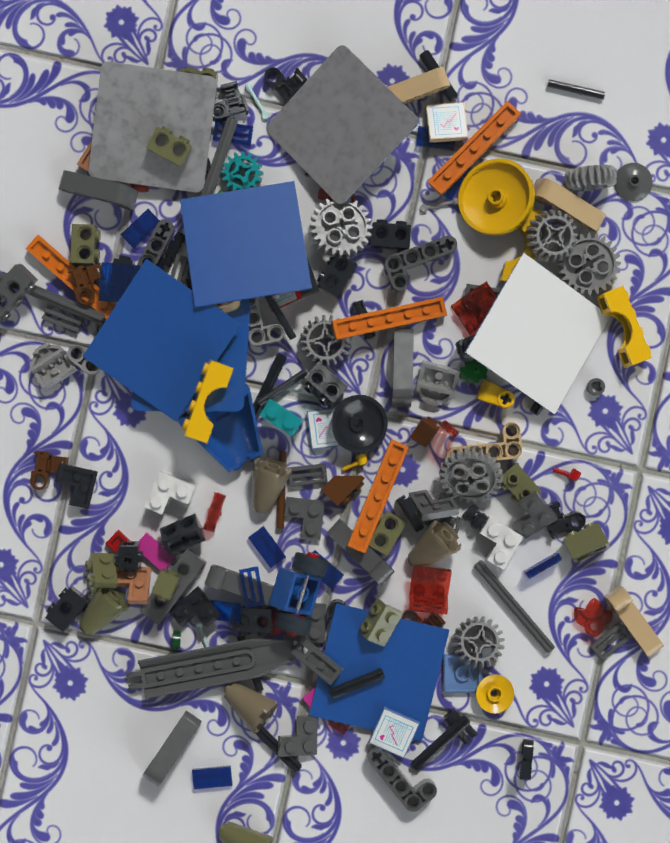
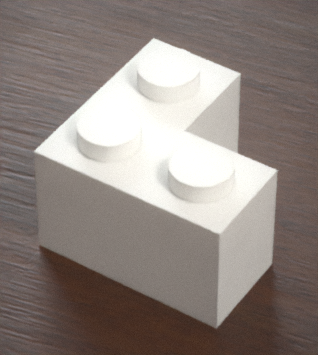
[144,471,197,514]
[478,516,523,570]

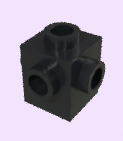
[115,541,144,572]

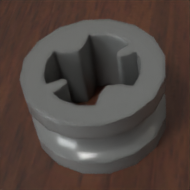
[587,378,605,396]

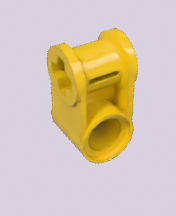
[476,380,515,409]

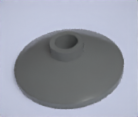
[614,163,652,201]

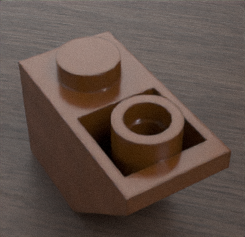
[409,416,440,448]
[321,475,365,506]

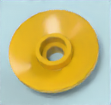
[476,674,514,713]

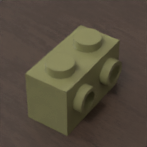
[501,463,542,506]
[563,523,610,564]

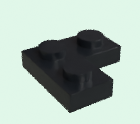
[54,463,98,509]
[169,586,221,628]

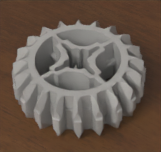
[564,164,617,192]
[526,209,578,262]
[300,315,352,367]
[452,616,505,669]

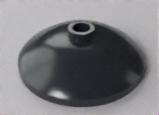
[331,395,388,453]

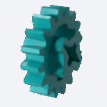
[221,151,263,191]

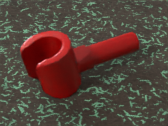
[553,468,581,481]

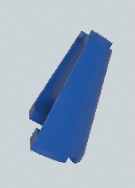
[179,383,263,472]

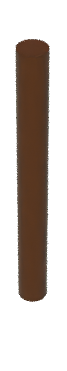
[276,451,287,529]

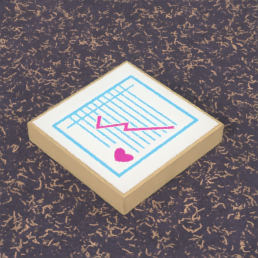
[425,102,468,143]

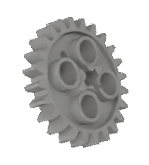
[309,197,373,258]
[558,233,621,296]
[439,447,503,504]

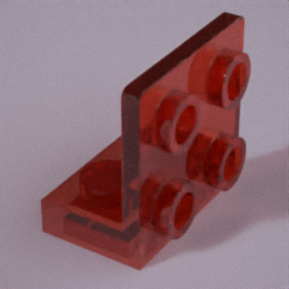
[451,281,497,336]
[408,565,452,615]

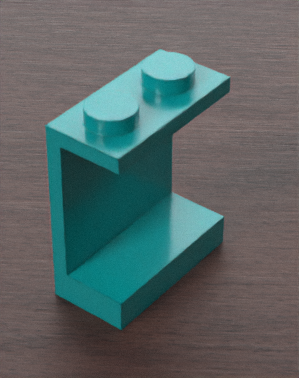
[259,399,304,437]

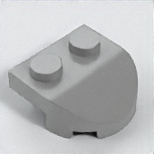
[29,343,78,392]
[417,360,460,406]

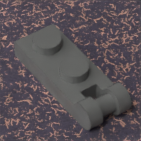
[290,635,343,685]

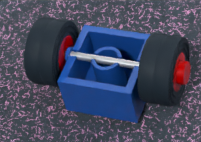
[269,552,329,636]

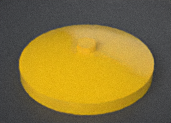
[458,158,535,236]

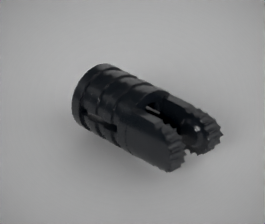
[442,708,478,744]

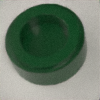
[172,630,181,650]

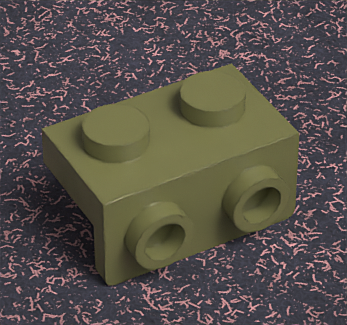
[85,553,118,594]
[358,598,403,647]

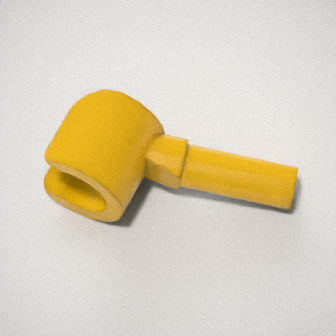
[342,454,368,472]

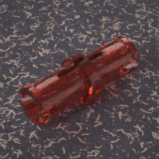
[203,492,226,532]

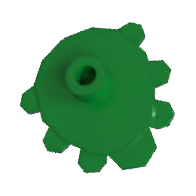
[459,358,488,384]

